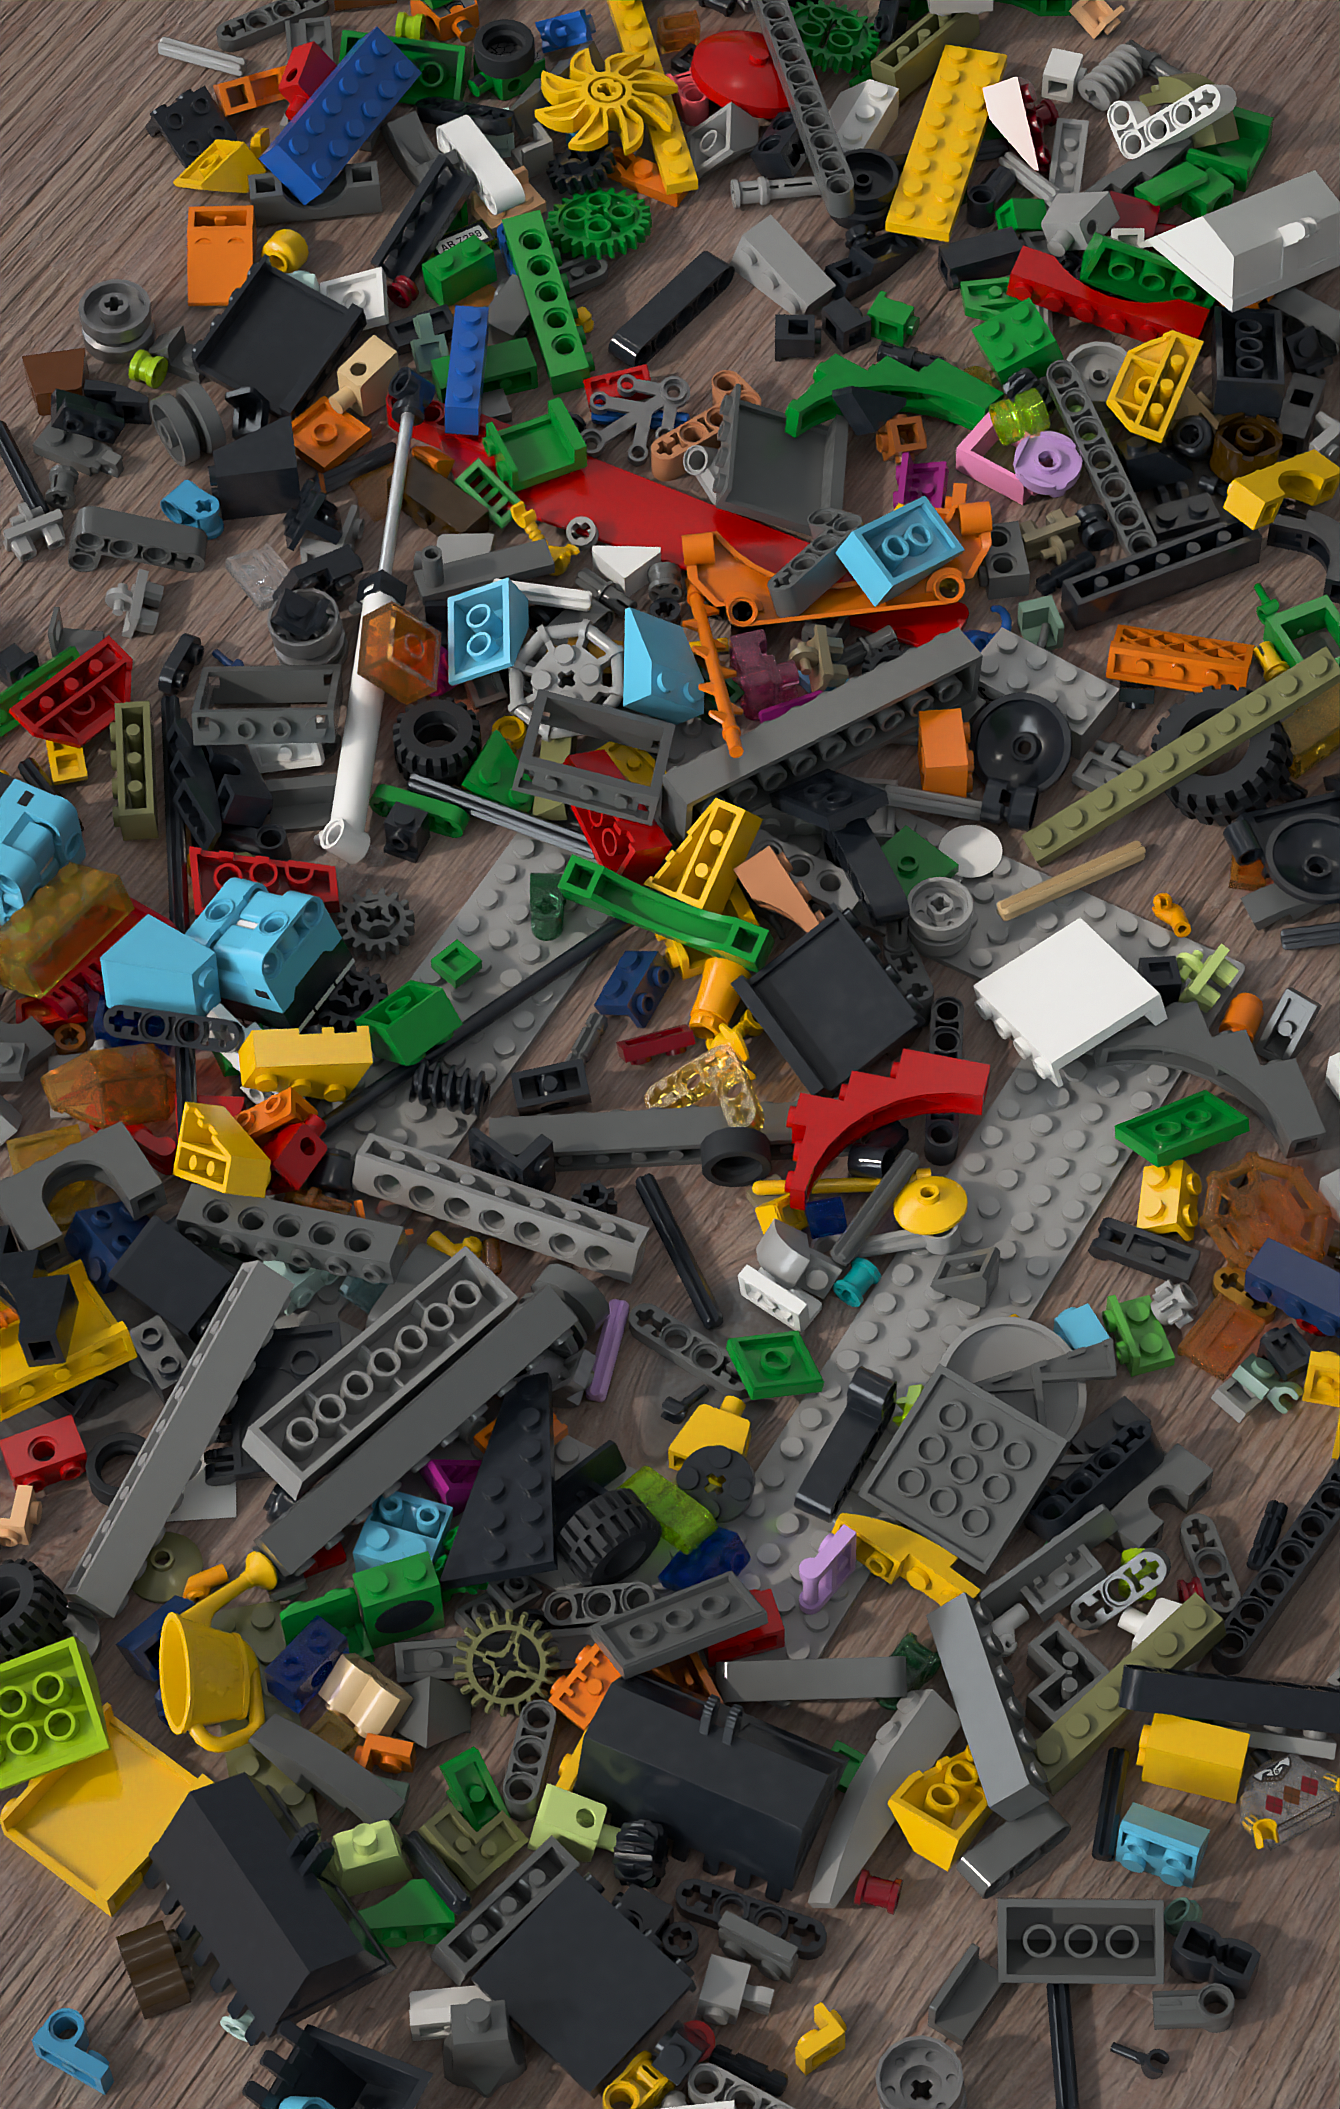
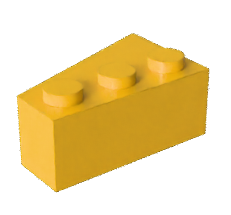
[643,798,763,914]
[238,1026,373,1102]
[172,1101,271,1198]

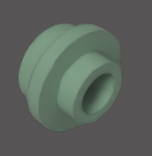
[1164,1897,1203,1937]

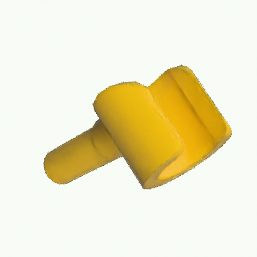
[574,307,594,333]

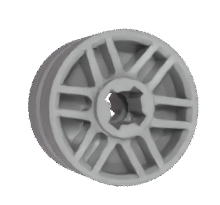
[907,877,973,957]

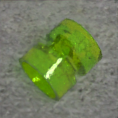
[989,388,1050,446]

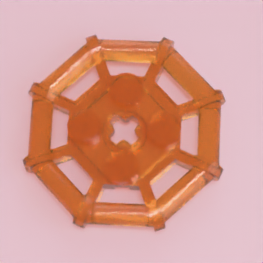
[1199,1152,1332,1271]

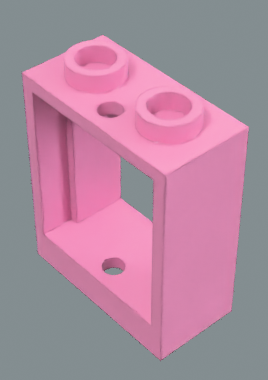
[956,405,1054,505]

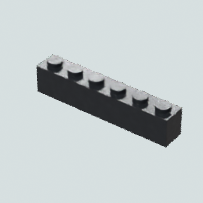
[1061,517,1262,631]

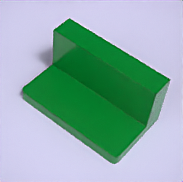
[1134,161,1208,213]

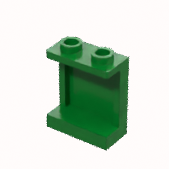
[1186,106,1274,192]
[482,397,587,493]

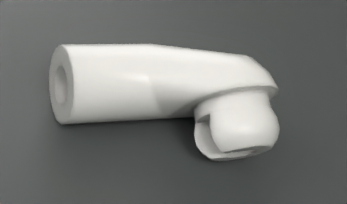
[991,1603,1029,1657]

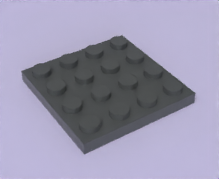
[857,1363,1071,1577]

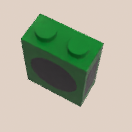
[352,1551,445,1650]

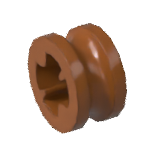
[54,1023,88,1055]

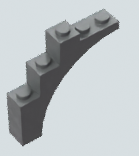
[1093,1001,1326,1159]

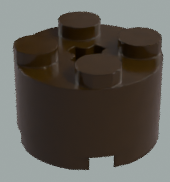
[1209,412,1283,484]

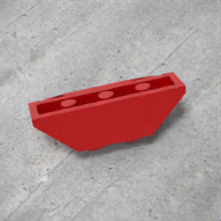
[9,635,133,749]

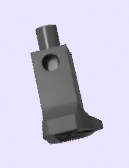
[442,1998,527,2098]

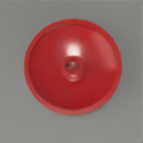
[691,30,817,119]

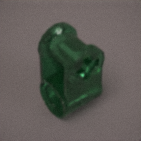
[530,873,567,941]
[876,1632,942,1710]

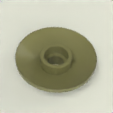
[131,1532,203,1603]

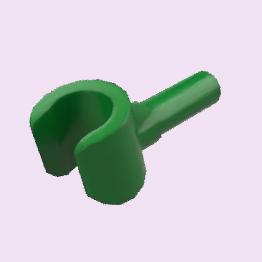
[1254,583,1279,625]

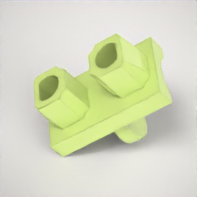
[1176,943,1239,1013]

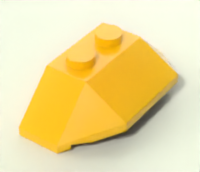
[1106,330,1204,443]

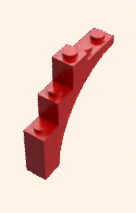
[784,1048,991,1211]

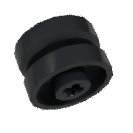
[830,148,899,231]

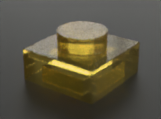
[308,1709,359,1754]

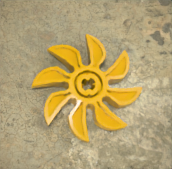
[535,48,678,156]

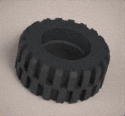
[1151,684,1293,826]

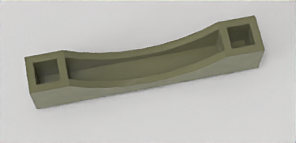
[1033,1592,1227,1796]

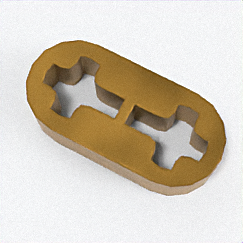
[1212,1266,1277,1326]

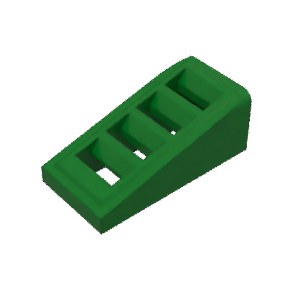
[454,458,526,530]

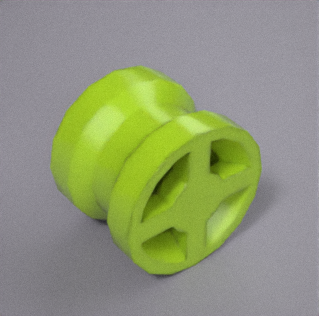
[395,12,426,40]
[128,349,168,389]

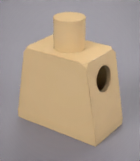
[329,335,400,416]

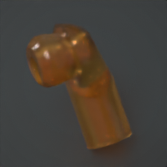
[482,1238,503,1276]

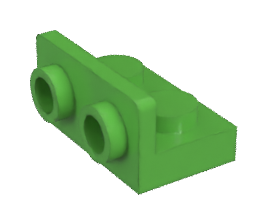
[1102,1295,1175,1377]

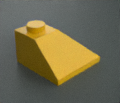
[173,139,267,193]

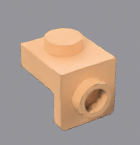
[1069,0,1125,39]
[0,1485,42,1547]

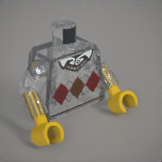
[1240,1748,1340,1851]

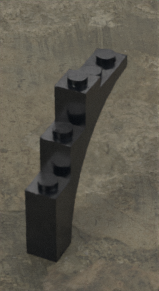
[0,1225,79,1367]

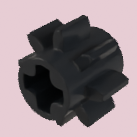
[571,1180,618,1214]

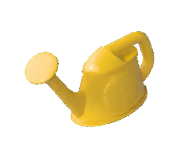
[159,1551,278,1753]

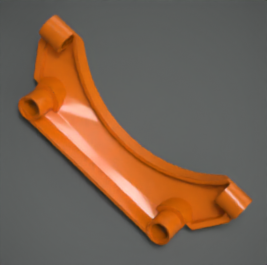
[681,501,993,628]

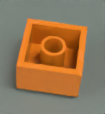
[917,708,974,798]

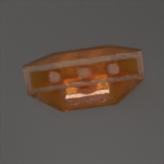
[40,1043,176,1129]

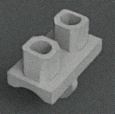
[3,502,66,562]
[105,569,164,639]

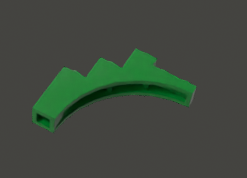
[785,353,1004,438]

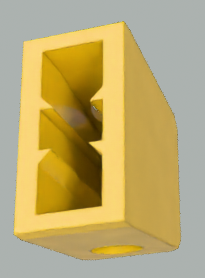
[668,1396,751,1487]

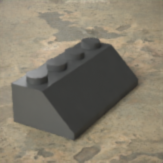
[997,1897,1164,1984]

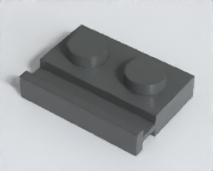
[285,16,334,61]
[718,1910,798,1984]

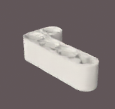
[1107,84,1237,159]
[436,115,525,215]

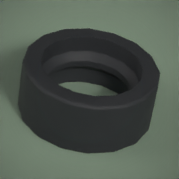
[474,19,535,79]
[701,1126,771,1187]
[85,1432,146,1507]

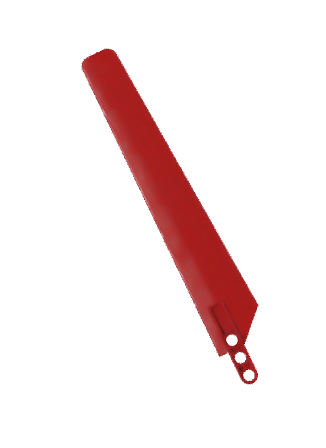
[386,393,969,647]

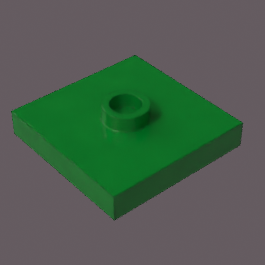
[881,825,959,899]
[726,1331,824,1400]

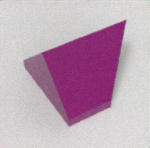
[419,1459,482,1518]

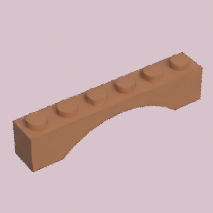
[733,845,826,933]

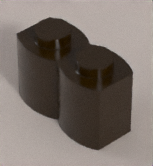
[116,1920,195,2020]

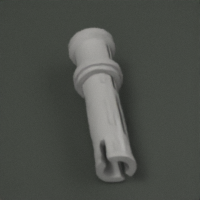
[730,176,821,209]

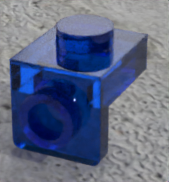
[805,1196,848,1239]

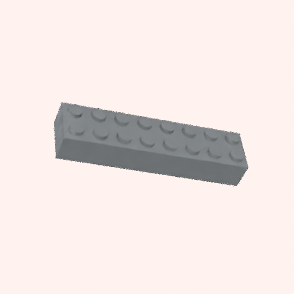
[242,1246,519,1501]

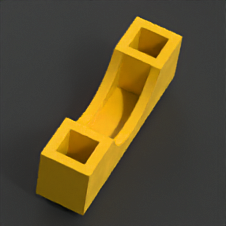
[1223,449,1340,530]

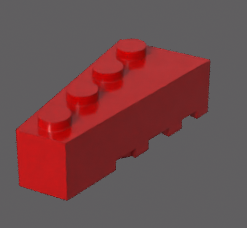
[563,749,672,886]

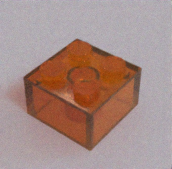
[357,601,441,705]

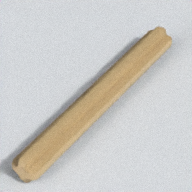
[996,841,1146,921]

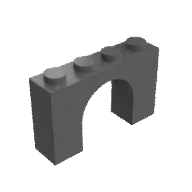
[0,1121,168,1267]

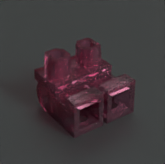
[729,629,799,722]

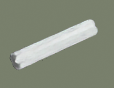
[492,578,593,612]

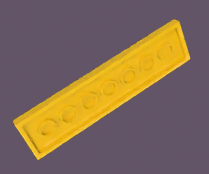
[885,44,1007,242]

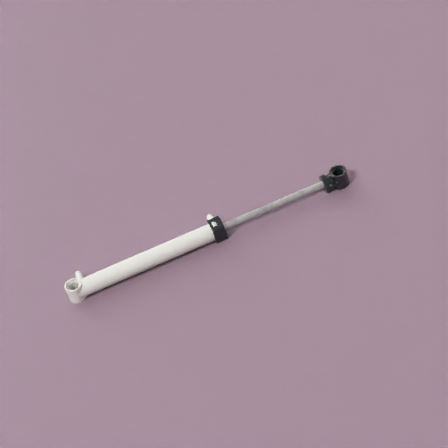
[314,367,435,865]

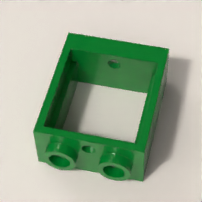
[1263,594,1340,693]

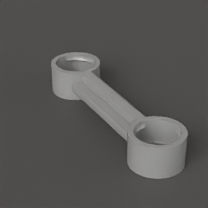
[810,1224,961,1272]

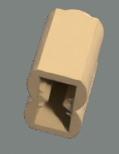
[318,1653,413,1739]

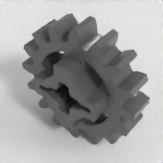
[337,888,415,961]

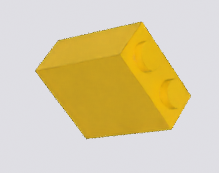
[1136,1713,1250,1804]

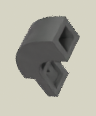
[380,111,460,188]

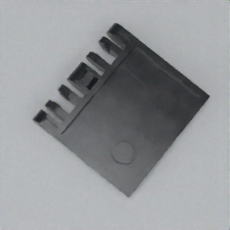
[197,1322,348,1486]

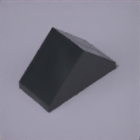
[832,386,907,436]

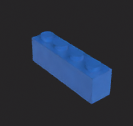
[445,305,489,435]

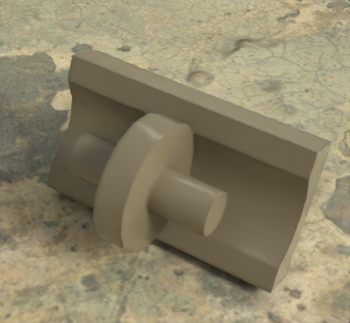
[1019,508,1081,565]
[789,624,848,692]

